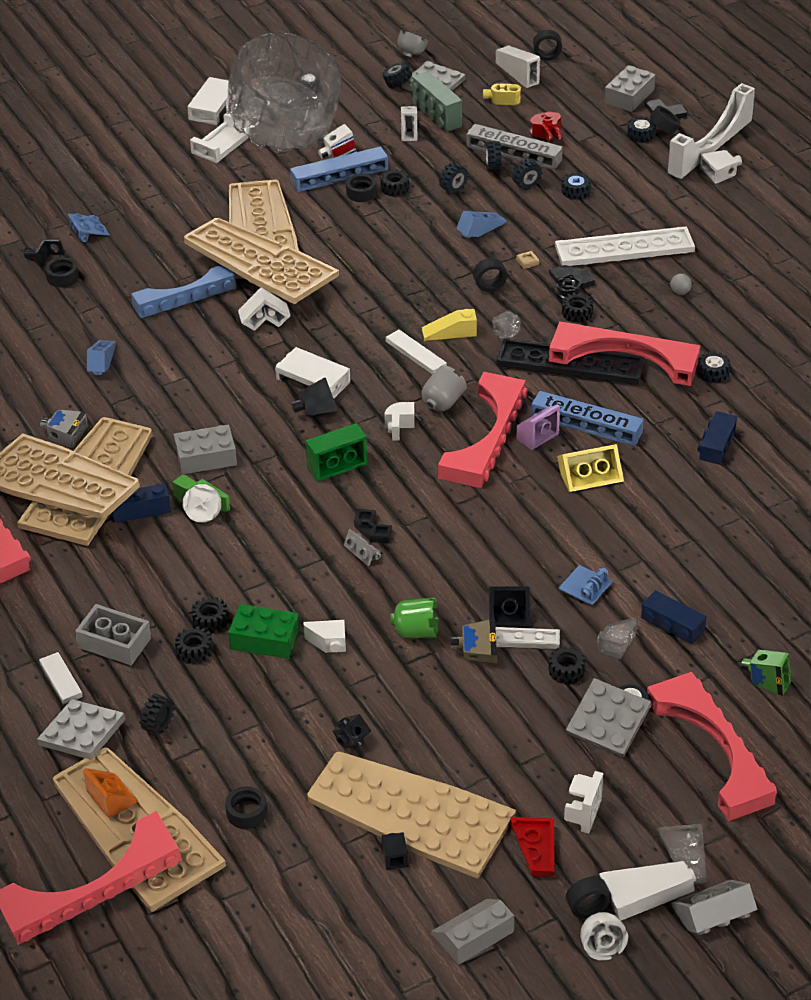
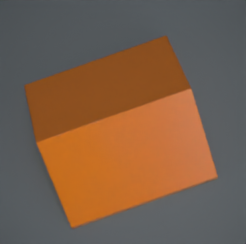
[83,768,138,818]

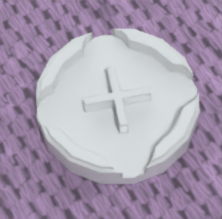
[183,484,221,523]

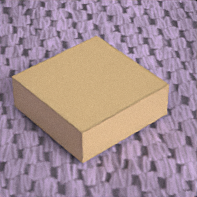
[517,251,539,269]

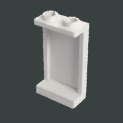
[187,77,239,125]
[190,113,251,163]
[275,347,350,398]

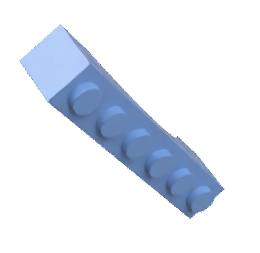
[131,265,236,318]

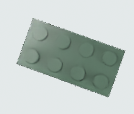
[412,71,462,132]

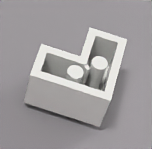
[238,287,290,331]

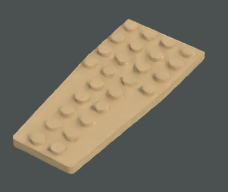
[229,180,299,279]
[184,218,339,304]
[17,417,152,546]
[0,433,140,519]
[53,748,226,912]
[307,752,516,879]

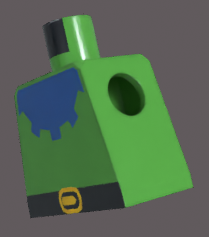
[741,650,791,696]

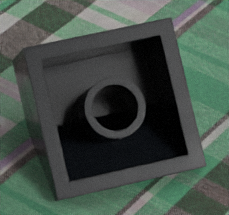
[489,586,530,627]

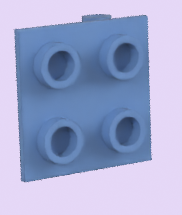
[68,213,110,242]
[558,565,613,606]

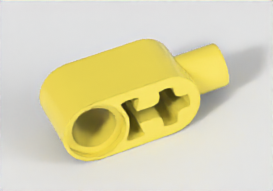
[483,84,521,105]

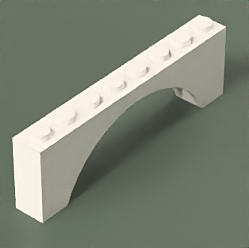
[668,83,755,179]

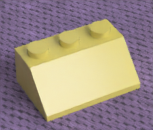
[557,444,624,492]

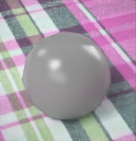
[670,273,692,295]

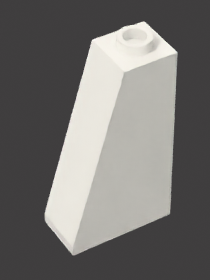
[496,45,540,88]
[599,861,696,921]

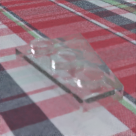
[658,824,707,884]

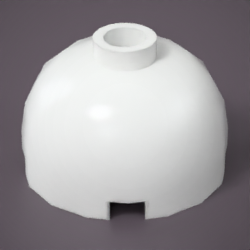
[580,912,628,960]

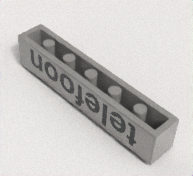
[467,124,563,170]

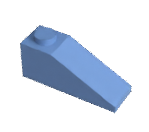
[456,211,507,238]
[87,340,116,375]

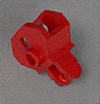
[529,112,562,142]

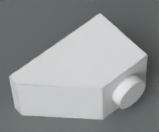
[304,620,346,653]

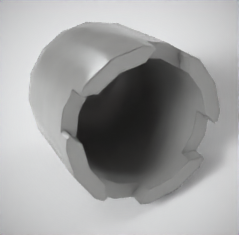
[421,365,467,412]

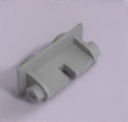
[344,529,381,566]

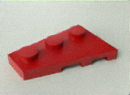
[510,817,554,877]

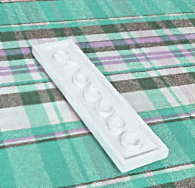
[555,226,695,266]

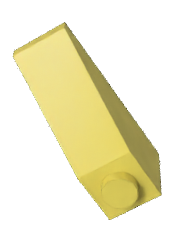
[422,309,477,341]

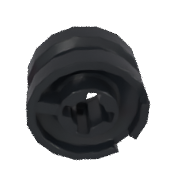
[556,276,581,300]

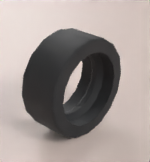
[533,30,563,60]
[649,106,681,134]
[346,174,377,202]
[45,257,79,287]
[473,258,507,292]
[225,786,267,829]
[566,876,612,918]

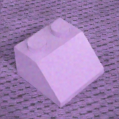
[517,404,560,450]

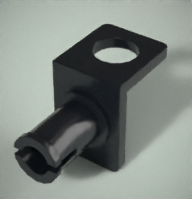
[24,240,65,266]

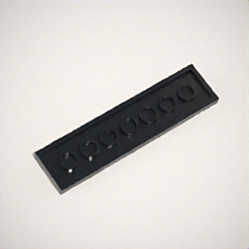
[497,338,644,385]

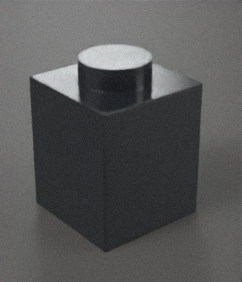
[382,832,408,870]

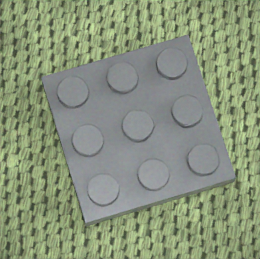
[402,61,465,91]
[566,678,651,758]
[37,699,126,760]

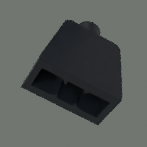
[291,377,338,417]

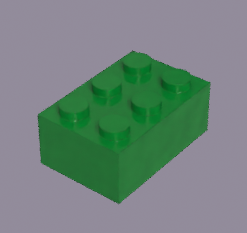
[305,423,367,482]
[228,604,300,659]

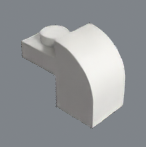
[385,402,414,441]

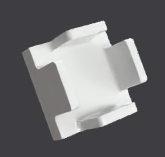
[564,771,603,834]

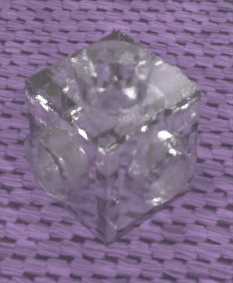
[492,310,521,340]

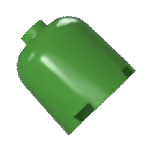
[391,598,439,638]

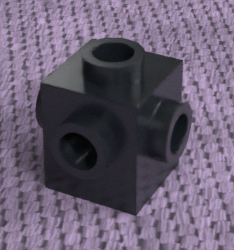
[332,714,371,748]

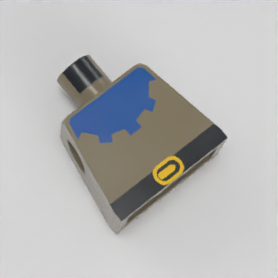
[451,619,497,663]

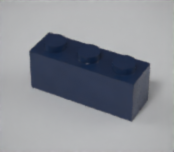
[697,411,738,465]
[112,483,171,523]
[641,590,707,644]

